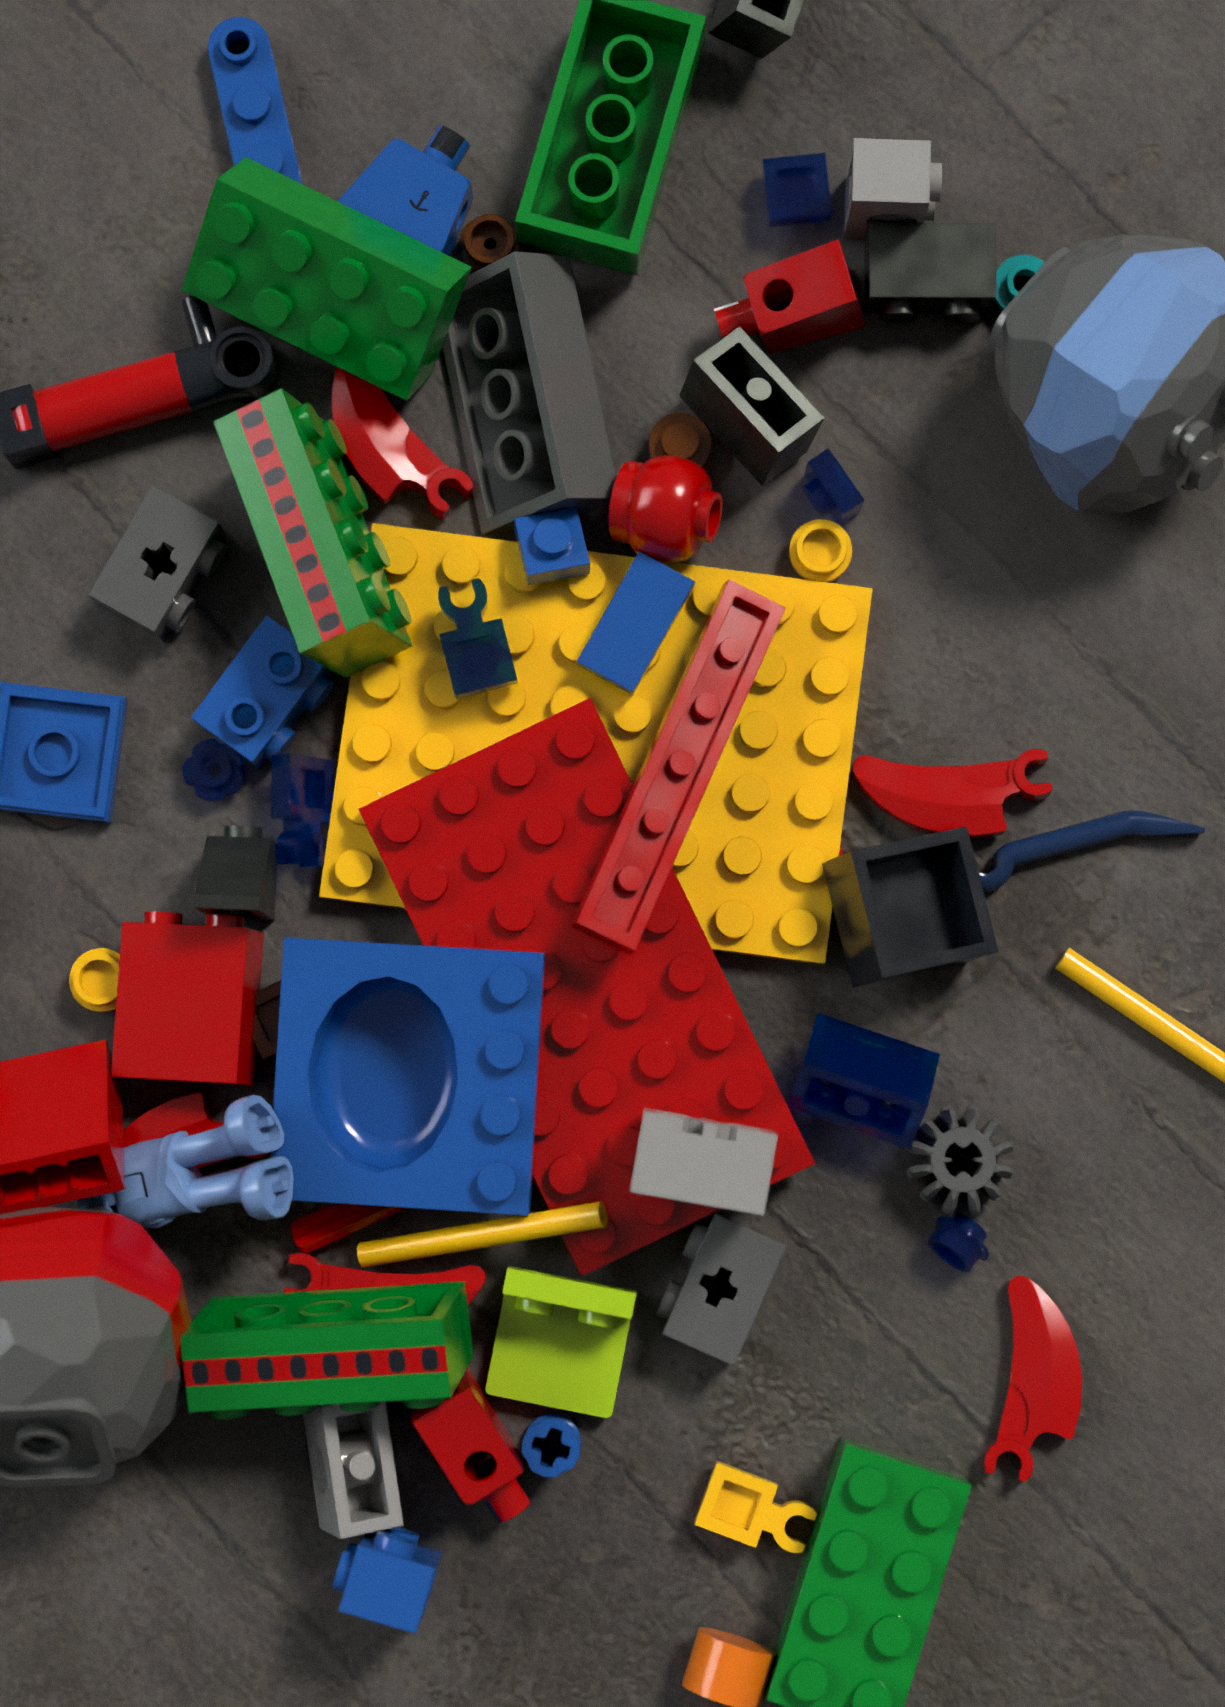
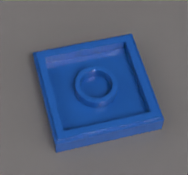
[0,682,128,824]

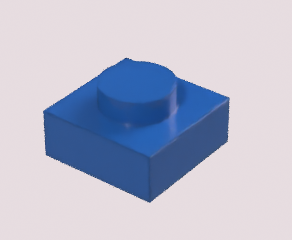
[514,507,590,586]

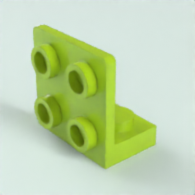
[485,1266,636,1418]

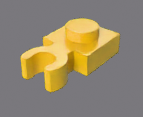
[694,1460,817,1553]

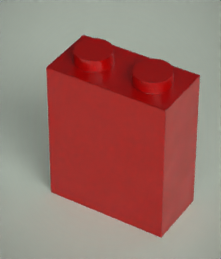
[111,911,264,1086]
[0,1039,125,1215]

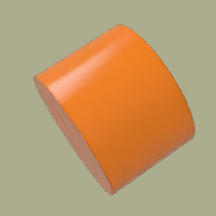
[682,1627,777,1707]

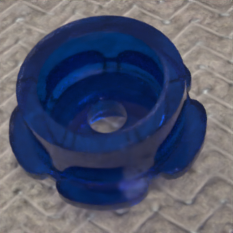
[182,739,245,801]
[928,1213,989,1272]

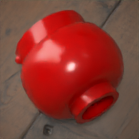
[608,455,722,563]

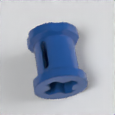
[522,1413,581,1478]

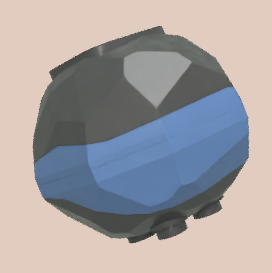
[990,235,1225,513]

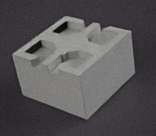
[630,1108,778,1216]

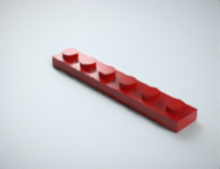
[571,579,786,954]

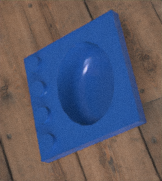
[270,937,546,1216]

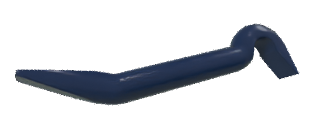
[979,810,1205,892]

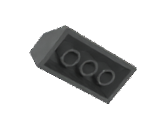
[442,251,616,535]

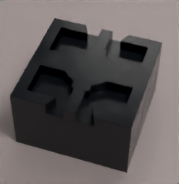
[822,826,998,988]

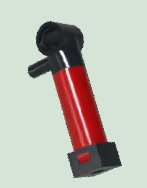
[0,295,279,469]

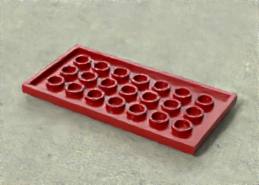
[358,697,815,1277]

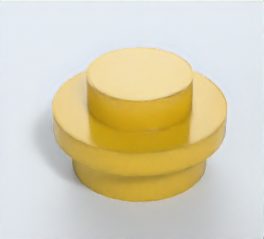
[789,519,852,582]
[69,948,120,1012]

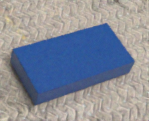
[577,551,695,695]

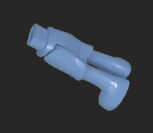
[77,1095,294,1229]

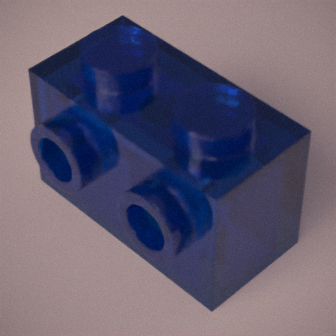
[787,1013,940,1149]

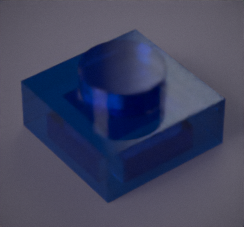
[762,153,832,227]
[802,448,864,526]

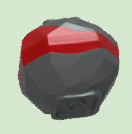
[0,1206,192,1487]

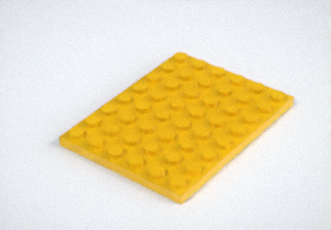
[319,523,873,965]

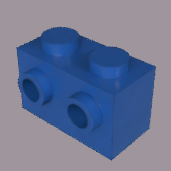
[190,615,334,770]
[332,1527,442,1634]

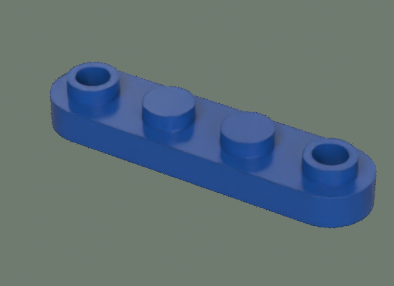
[208,17,303,184]

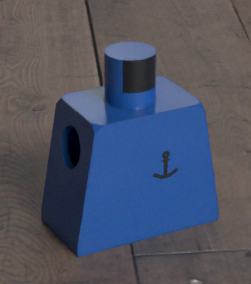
[338,126,473,256]

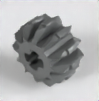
[906,1106,1015,1214]

